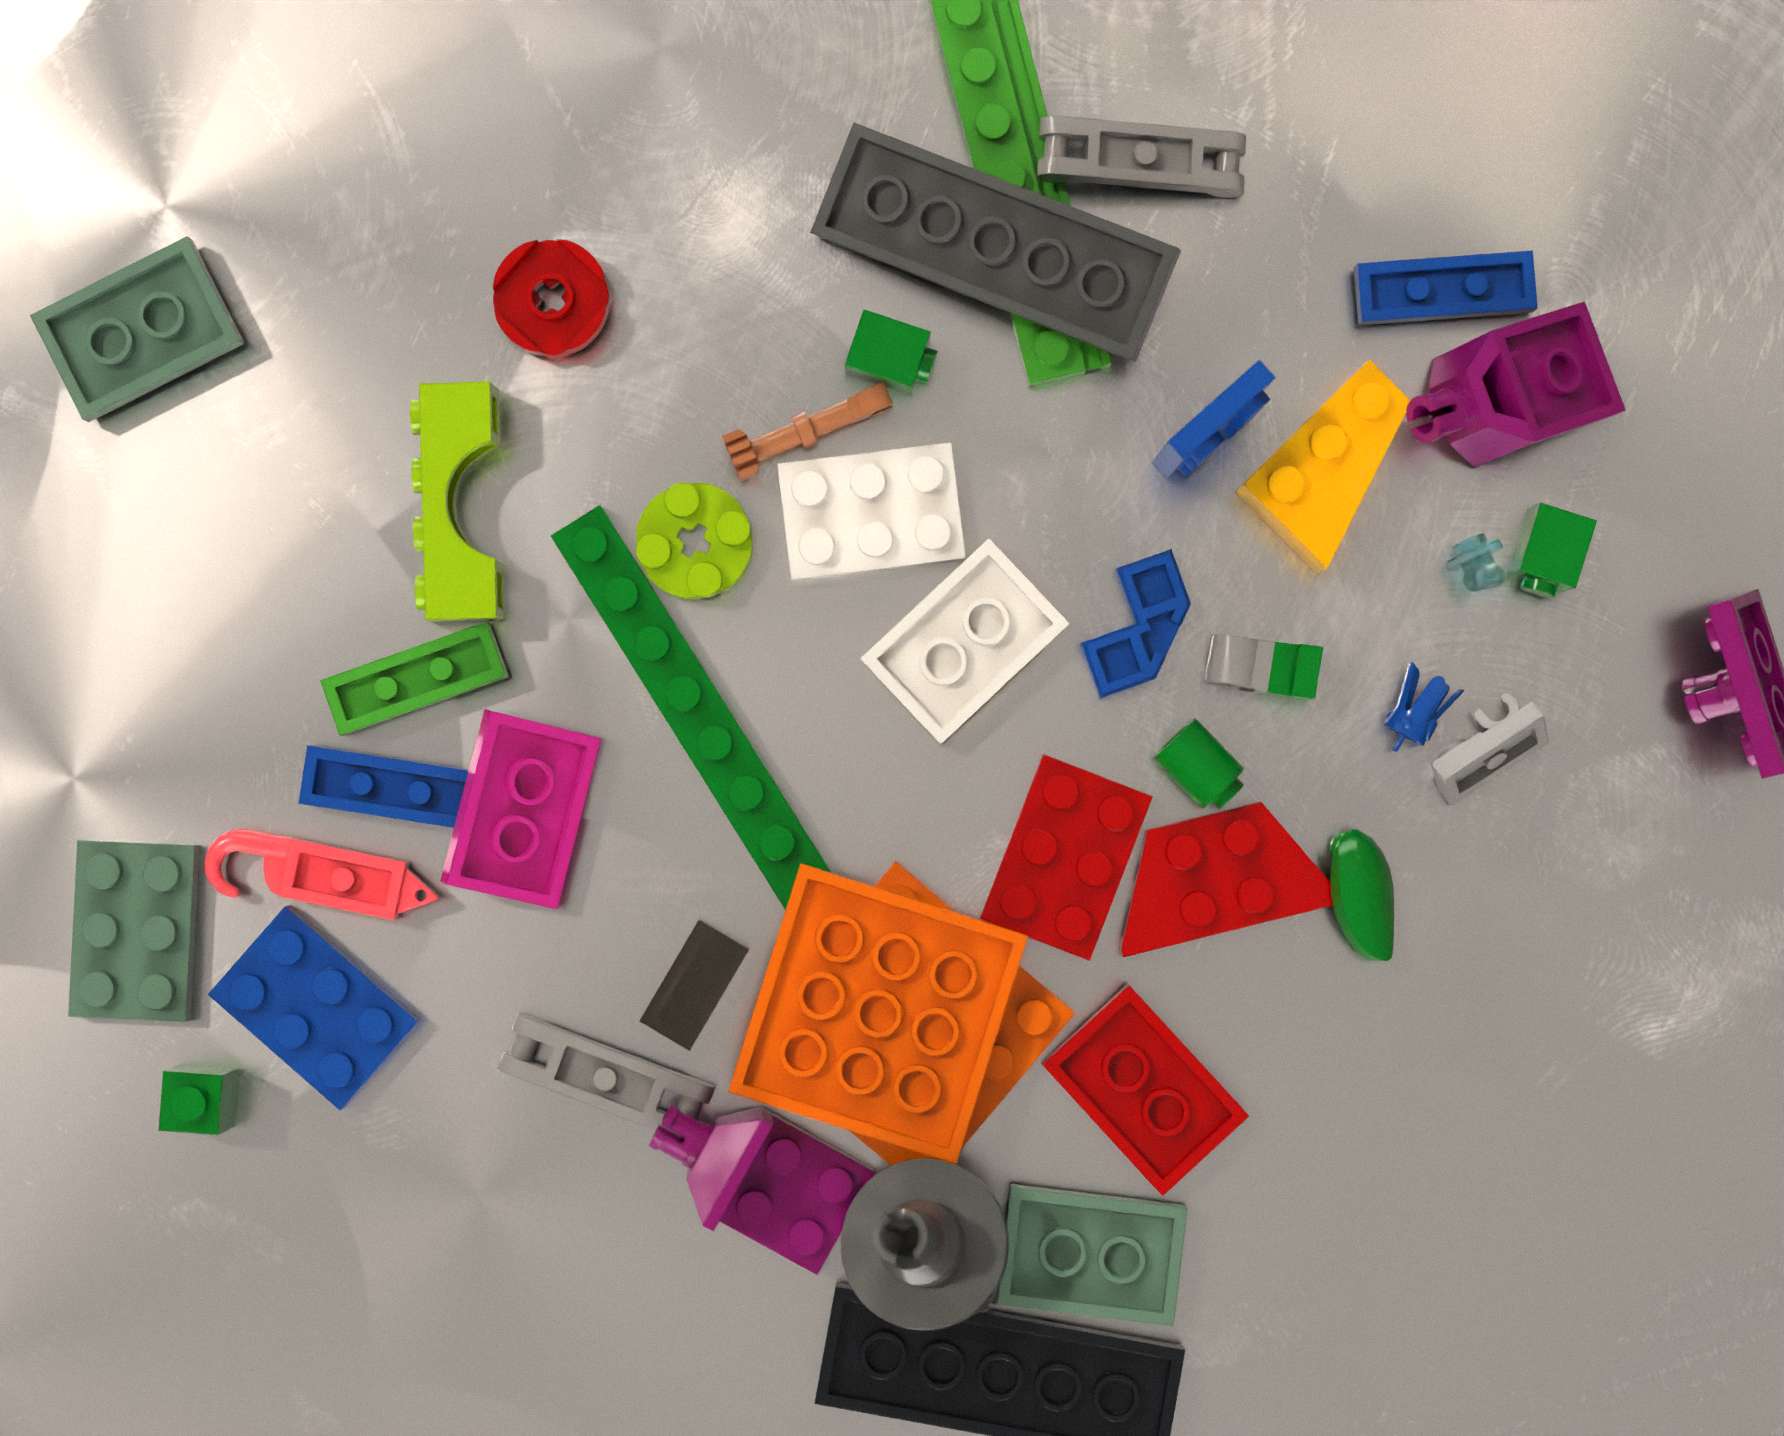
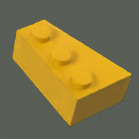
[1235,359,1410,574]

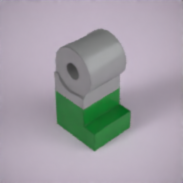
[1204,634,1323,701]

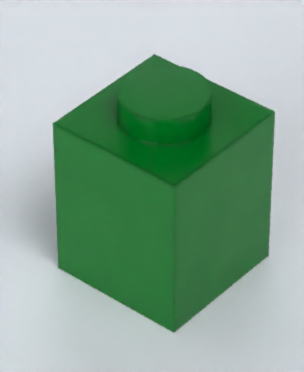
[845,309,938,396]
[1507,503,1597,598]
[158,1064,239,1135]

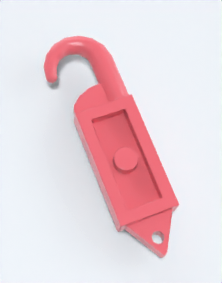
[205,829,440,920]

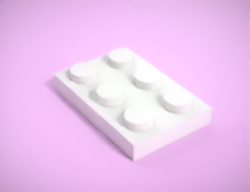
[777,442,966,581]
[860,539,1069,745]

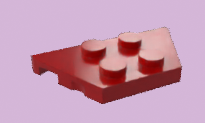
[1119,802,1333,957]

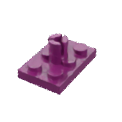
[1682,589,1784,779]

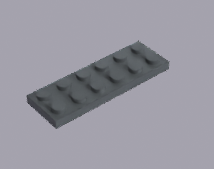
[810,122,1181,362]

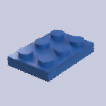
[1151,359,1276,480]
[208,905,421,1110]

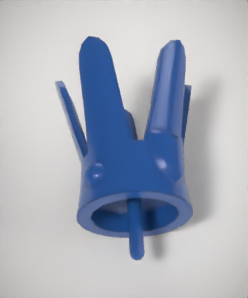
[1382,661,1465,752]

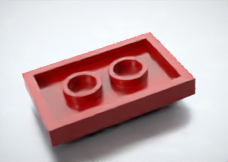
[979,754,1153,961]
[1042,984,1249,1196]

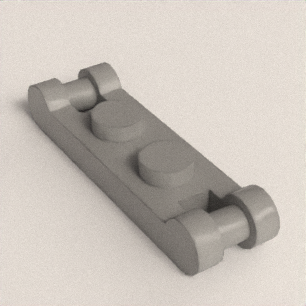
[1037,116,1246,198]
[497,1013,715,1137]

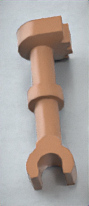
[722,382,893,482]

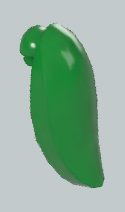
[1330,829,1394,961]

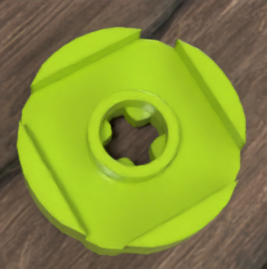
[636,482,753,600]

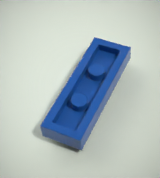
[1354,250,1538,325]
[298,745,469,828]

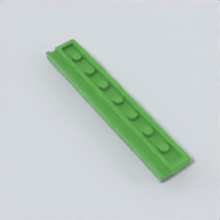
[929,0,1112,387]

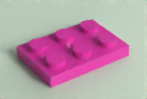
[440,709,601,909]

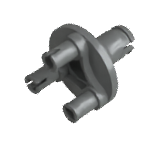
[841,1158,1009,1331]

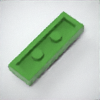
[320,621,509,736]

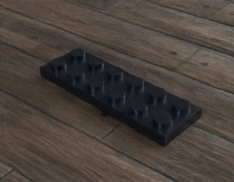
[815,1283,1185,1436]

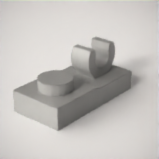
[1431,692,1549,805]

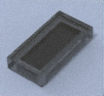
[639,919,750,1051]

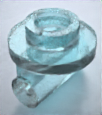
[1445,533,1505,592]

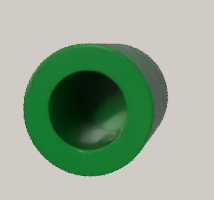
[1153,717,1244,809]

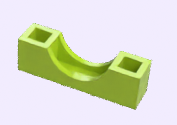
[410,381,504,623]

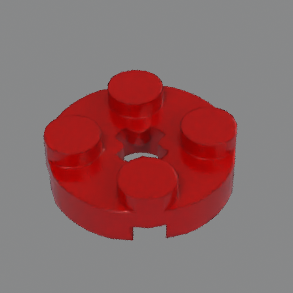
[493,239,612,359]

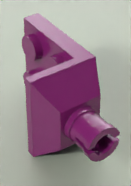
[1406,301,1626,467]
[648,1104,875,1275]

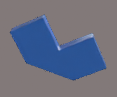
[1080,549,1191,699]

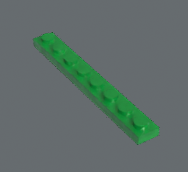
[551,505,832,910]

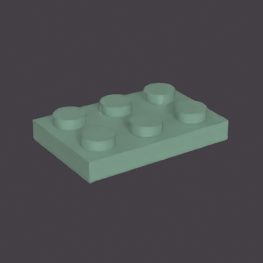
[30,236,245,422]
[68,840,200,1022]
[997,1184,1187,1326]

